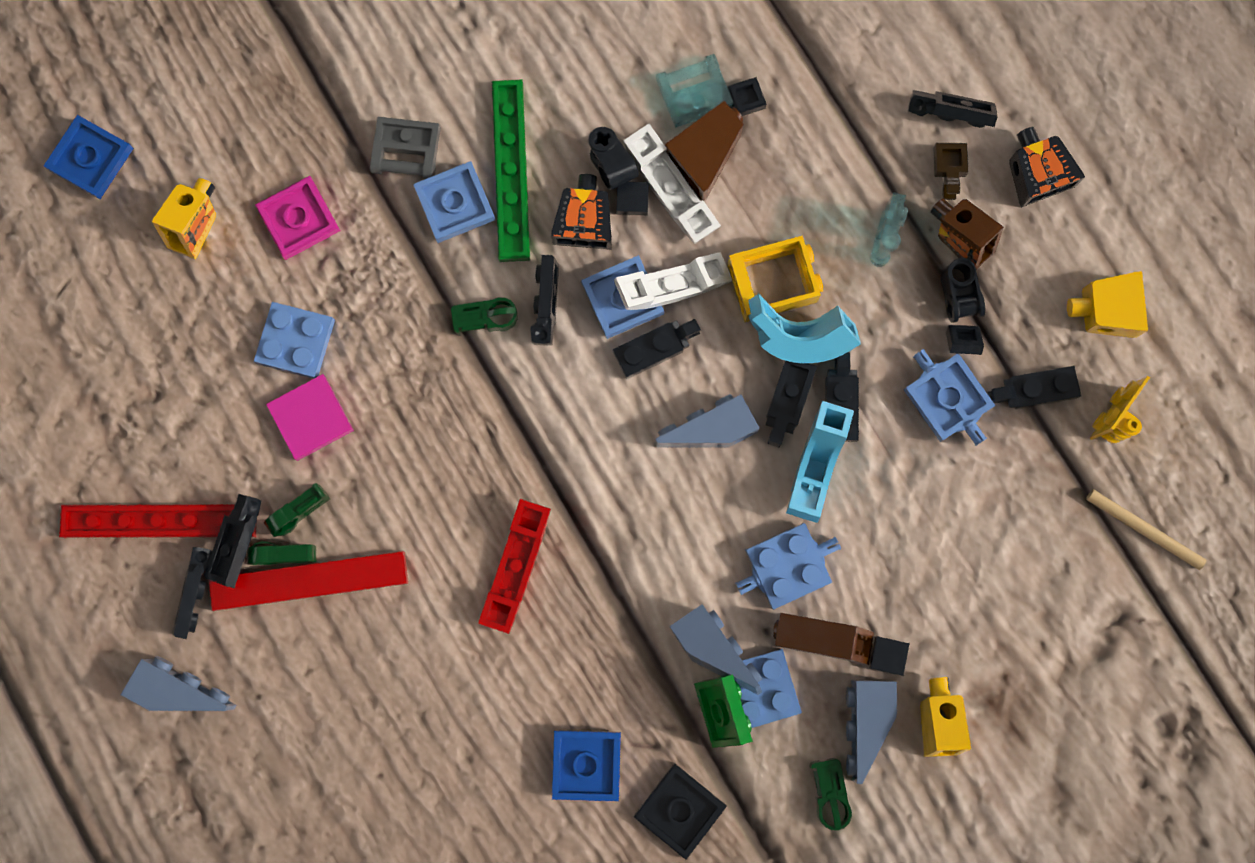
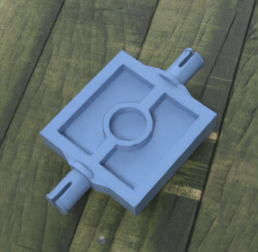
[904,349,996,446]
[735,523,841,610]

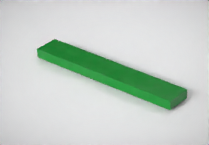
[492,79,531,262]

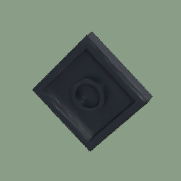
[634,763,727,860]

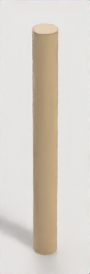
[1086,489,1207,570]

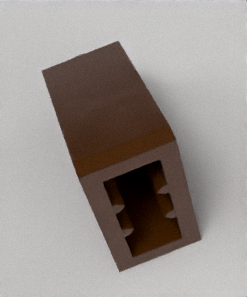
[665,101,744,201]
[773,613,874,665]

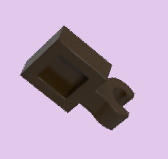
[933,143,968,200]

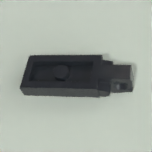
[908,90,998,128]
[530,255,559,346]
[613,319,701,379]
[825,352,859,442]
[765,361,817,448]
[988,366,1081,409]
[204,494,262,588]
[172,547,213,639]

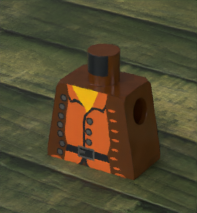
[930,198,1004,270]

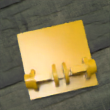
[1090,376,1150,443]

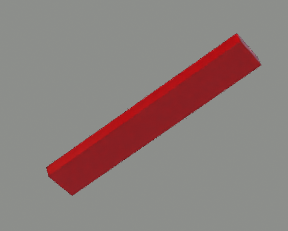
[59,504,257,538]
[209,551,408,611]

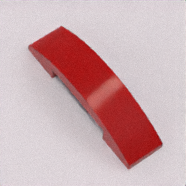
[478,499,551,634]

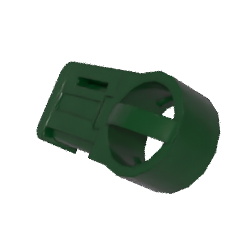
[451,297,518,336]
[264,483,330,537]
[247,541,317,565]
[809,758,852,831]

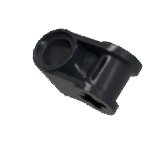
[588,127,639,190]
[941,258,986,323]

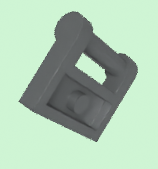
[370,117,441,179]

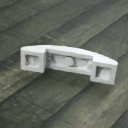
[623,124,721,244]
[614,252,732,310]

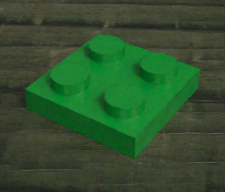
[694,674,753,748]

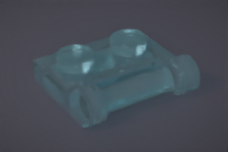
[656,54,733,128]
[870,192,908,267]

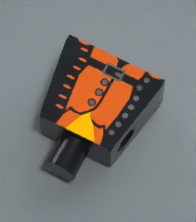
[1009,127,1085,208]
[551,174,612,250]

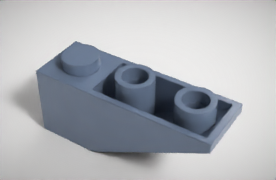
[655,394,760,448]
[670,604,762,695]
[121,656,237,711]
[846,680,897,784]

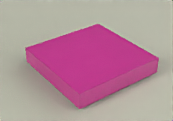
[255,176,341,260]
[266,374,354,461]

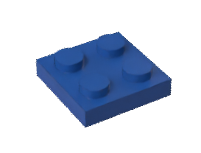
[44,115,134,199]
[552,730,621,801]

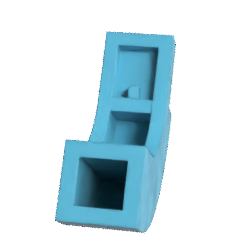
[748,293,861,363]
[786,401,854,523]

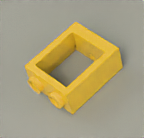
[727,235,823,323]

